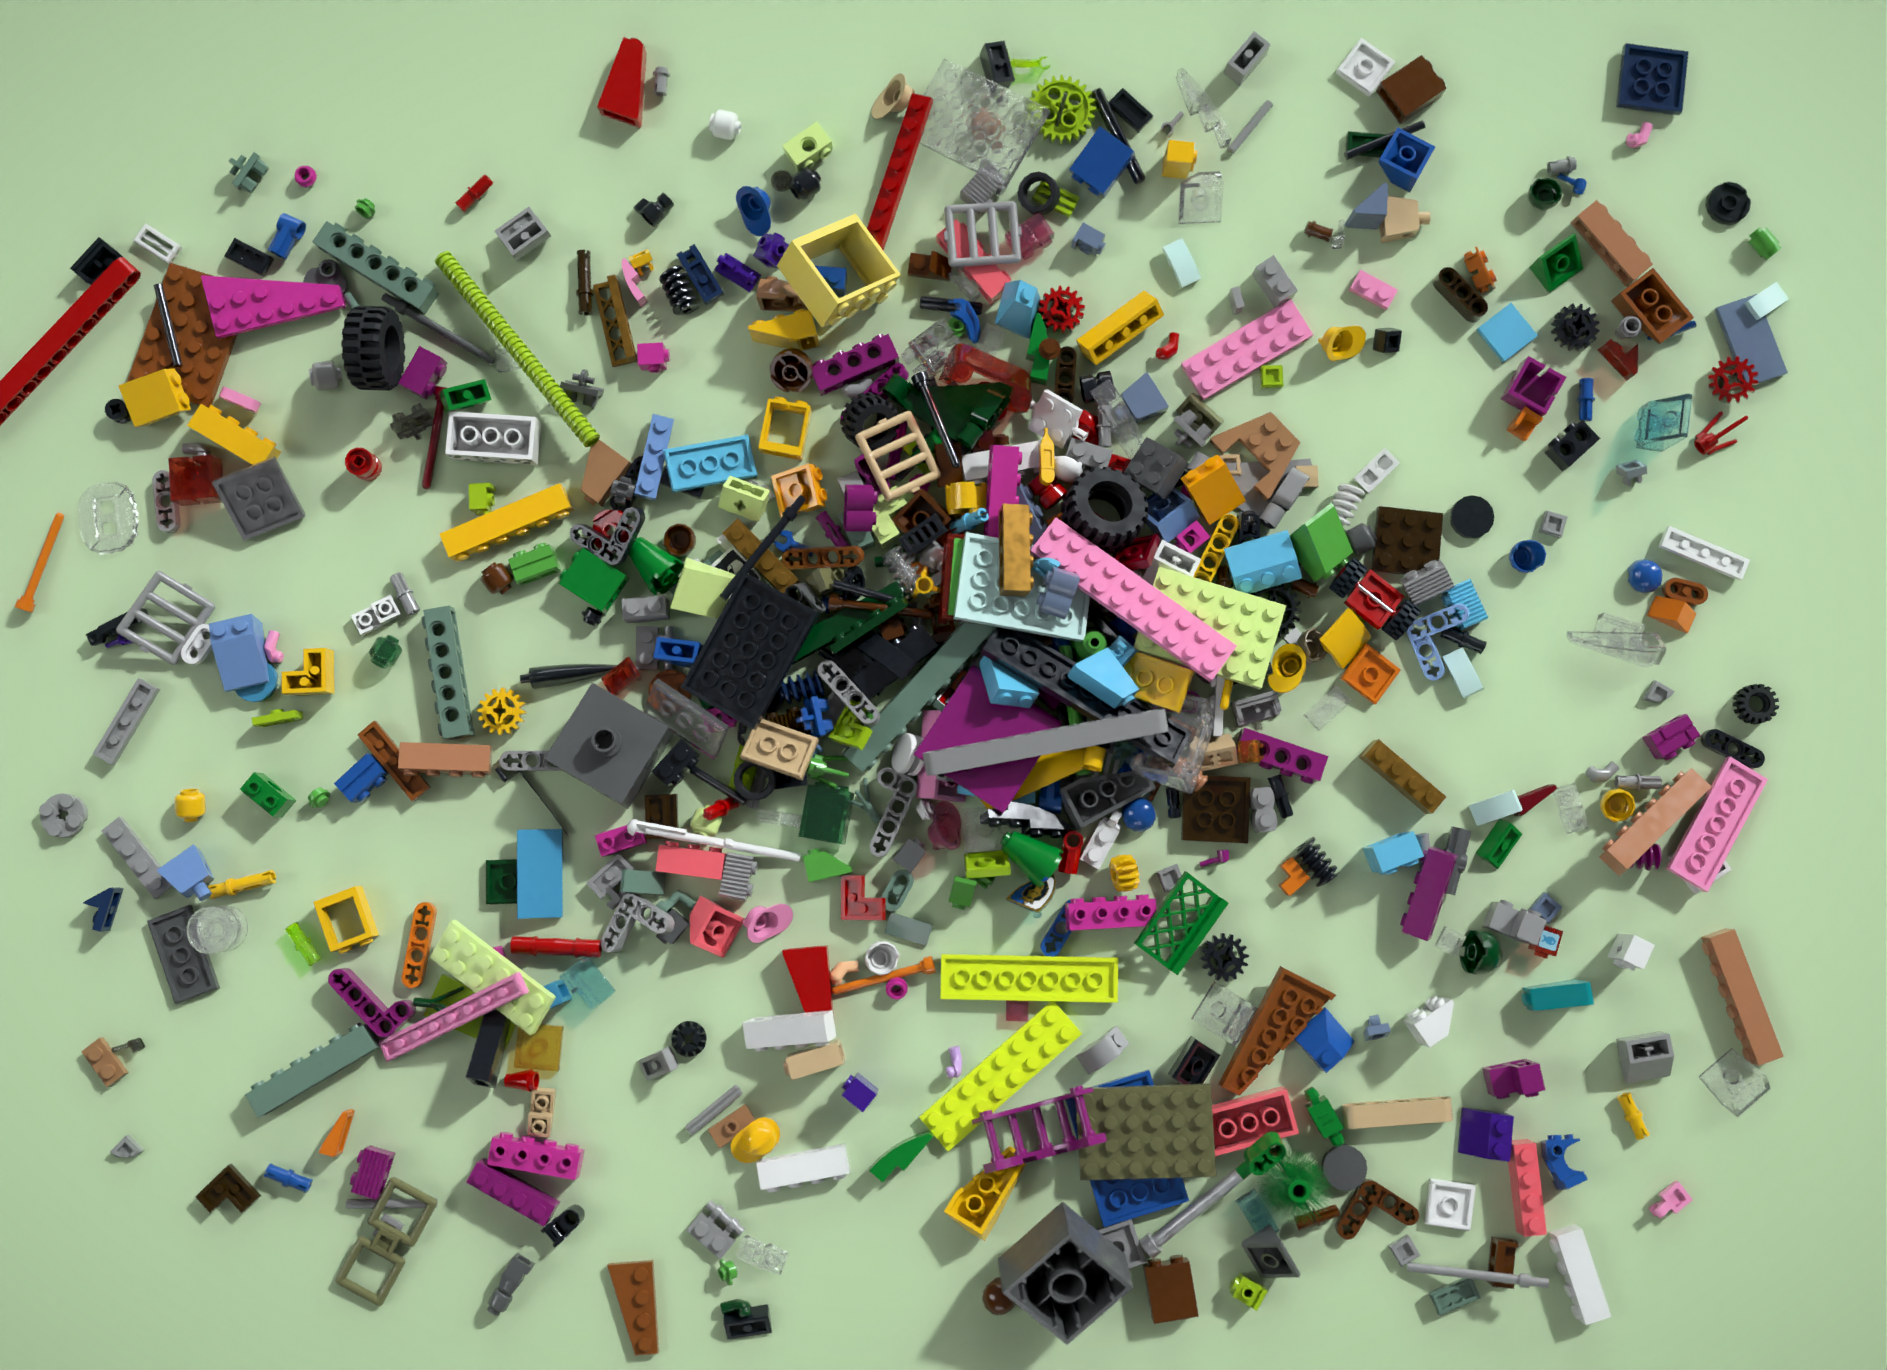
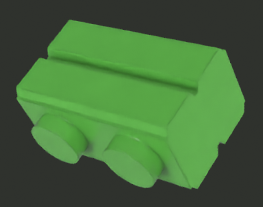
[508,543,561,586]

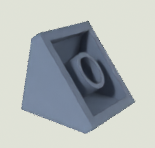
[1344,182,1388,230]

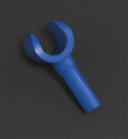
[1557,173,1587,195]

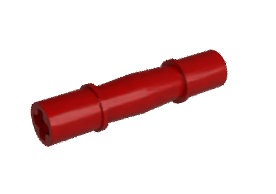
[510,936,602,958]

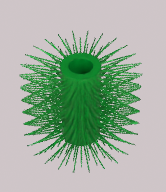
[1257,1147,1332,1224]

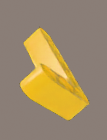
[1193,514,1239,582]

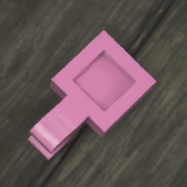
[1649,1181,1693,1218]

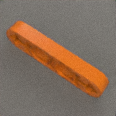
[402,902,437,988]

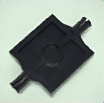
[818,644,882,702]

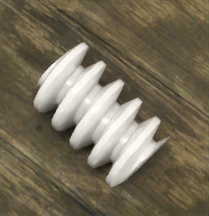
[1330,484,1365,533]

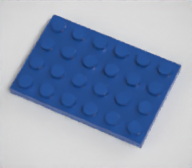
[1065,1069,1189,1227]

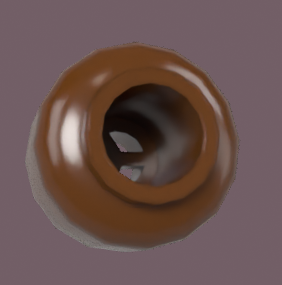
[480,562,514,595]

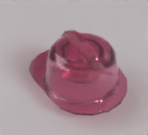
[927,800,961,850]

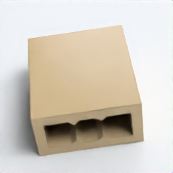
[783,1038,846,1080]

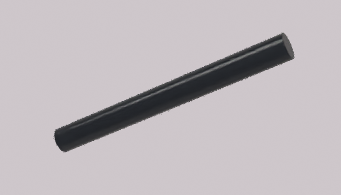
[1344,120,1425,160]
[154,284,183,367]
[832,579,918,608]

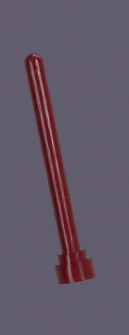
[422,386,446,489]

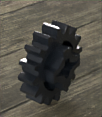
[1551,303,1600,351]
[1200,933,1249,982]

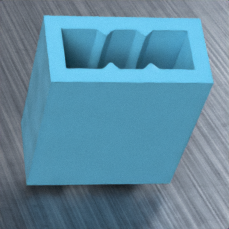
[979,656,1039,708]

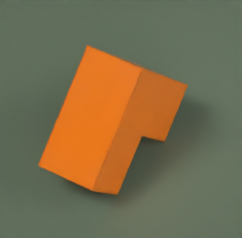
[1278,857,1311,896]

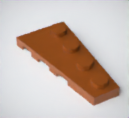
[607,1260,659,1356]

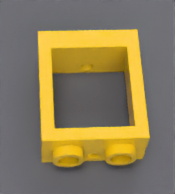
[758,396,812,460]
[313,886,379,954]

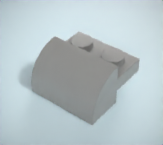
[495,207,551,261]

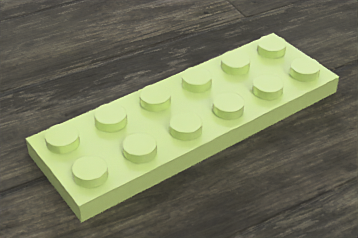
[430,920,556,1035]

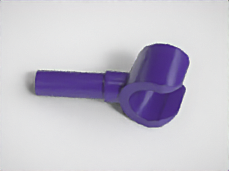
[105,631,134,648]

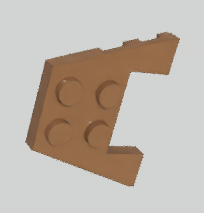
[1209,412,1301,501]

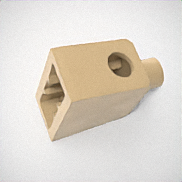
[1380,196,1431,243]

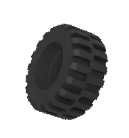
[341,306,405,391]
[1061,467,1149,554]

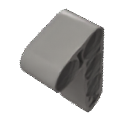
[870,767,917,857]

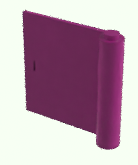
[914,664,1062,813]

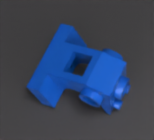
[1541,1134,1588,1190]

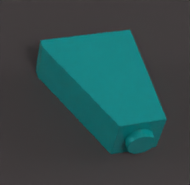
[1522,979,1594,1011]

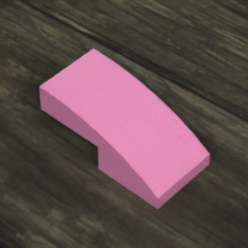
[621,258,647,307]

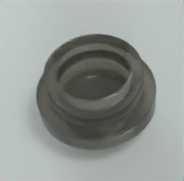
[771,170,791,192]

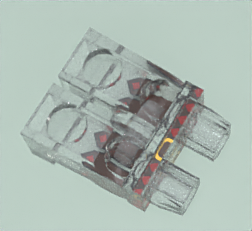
[901,317,967,377]

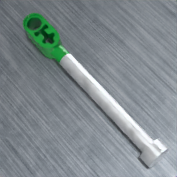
[1140,1132,1287,1258]

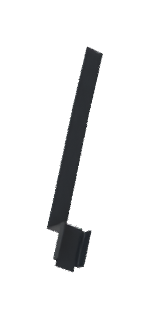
[495,766,568,835]

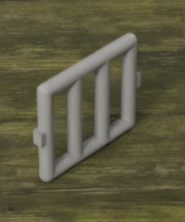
[944,201,1022,267]
[116,571,215,665]

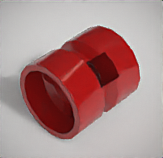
[345,448,382,481]
[1028,476,1067,510]

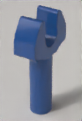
[774,530,814,557]

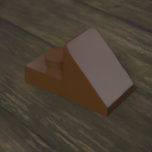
[908,251,952,282]

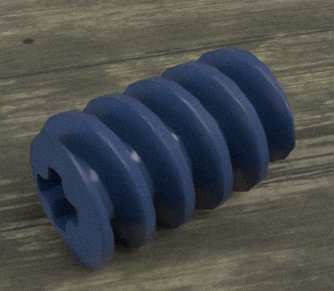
[778,671,825,706]

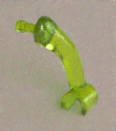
[1007,49,1050,70]

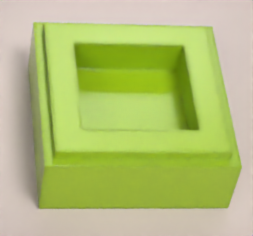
[1260,365,1284,388]

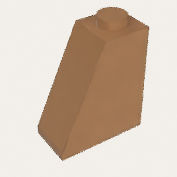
[581,440,632,507]

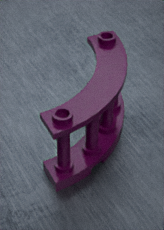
[972,1085,1107,1174]

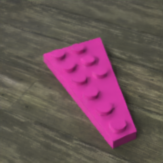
[201,275,346,339]

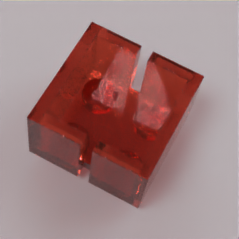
[168,454,223,506]

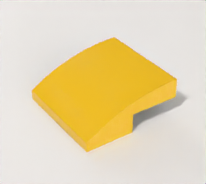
[1319,608,1372,669]

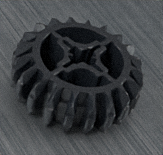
[1250,584,1302,639]

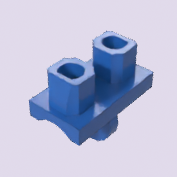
[796,696,834,738]

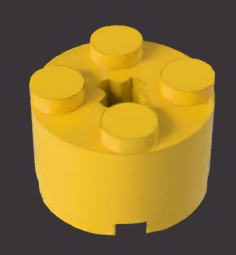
[945,482,987,518]

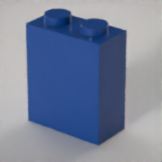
[1069,126,1135,197]

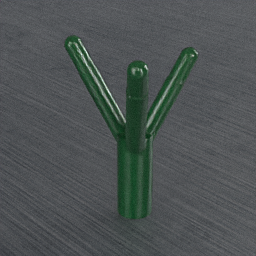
[413,986,464,1012]

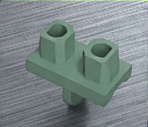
[229,152,269,194]

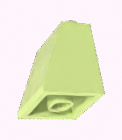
[670,558,736,619]

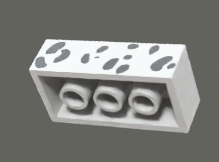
[445,411,541,465]

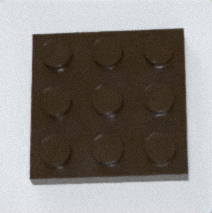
[1371,506,1443,575]
[1181,775,1251,844]

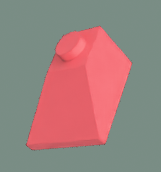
[689,896,744,958]

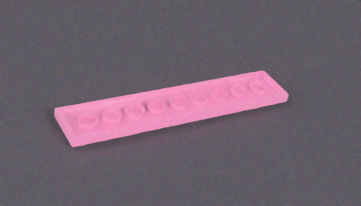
[1030,518,1237,683]

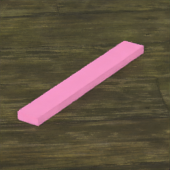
[378,972,529,1062]

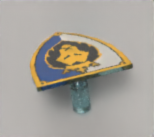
[1006,874,1056,918]

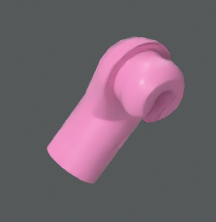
[264,630,284,663]

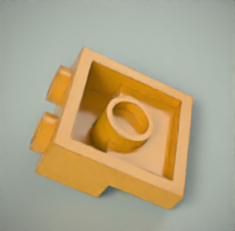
[771,463,828,517]

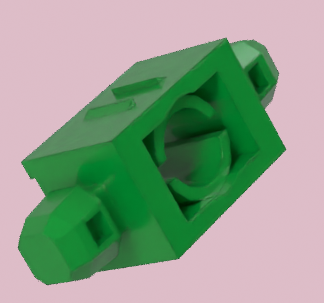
[1304,1087,1344,1147]

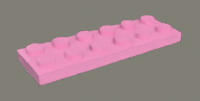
[1181,299,1313,401]
[1666,757,1768,892]

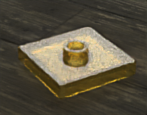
[514,1024,564,1071]

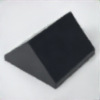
[1168,1036,1220,1084]

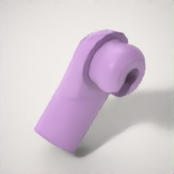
[946,1046,962,1079]

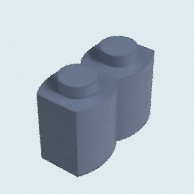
[1036,566,1080,619]

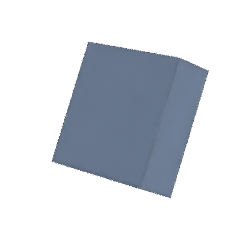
[1529,892,1562,924]

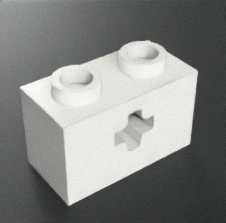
[1607,933,1655,971]

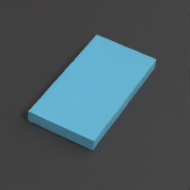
[663,435,758,493]

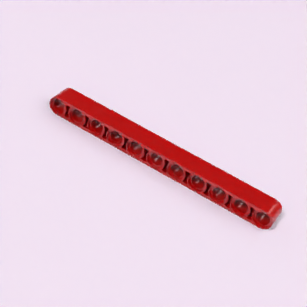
[0,257,141,426]

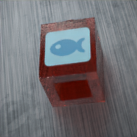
[1528,925,1563,959]

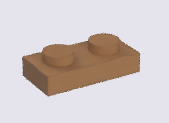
[81,1037,129,1087]

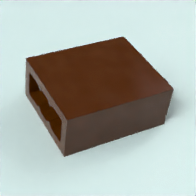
[1376,55,1447,124]
[1143,1255,1199,1324]

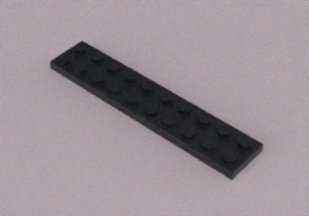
[981,627,1192,769]

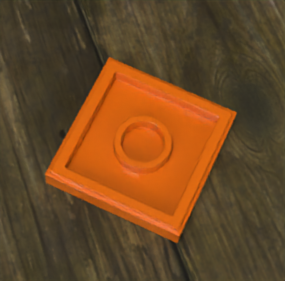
[1340,644,1401,705]

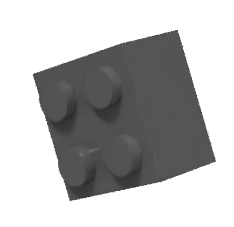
[1123,437,1189,501]

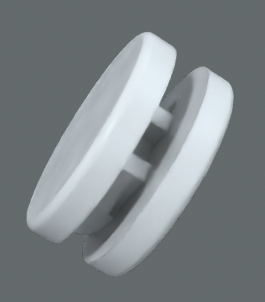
[892,733,924,776]

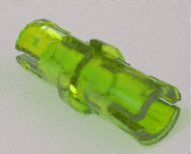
[285,922,322,966]

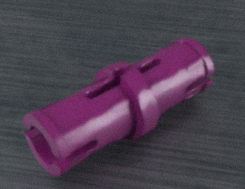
[815,511,851,551]

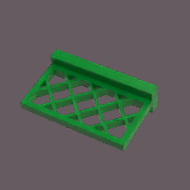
[1134,871,1229,975]

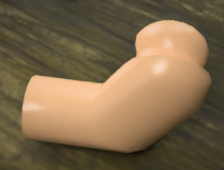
[830,961,859,985]

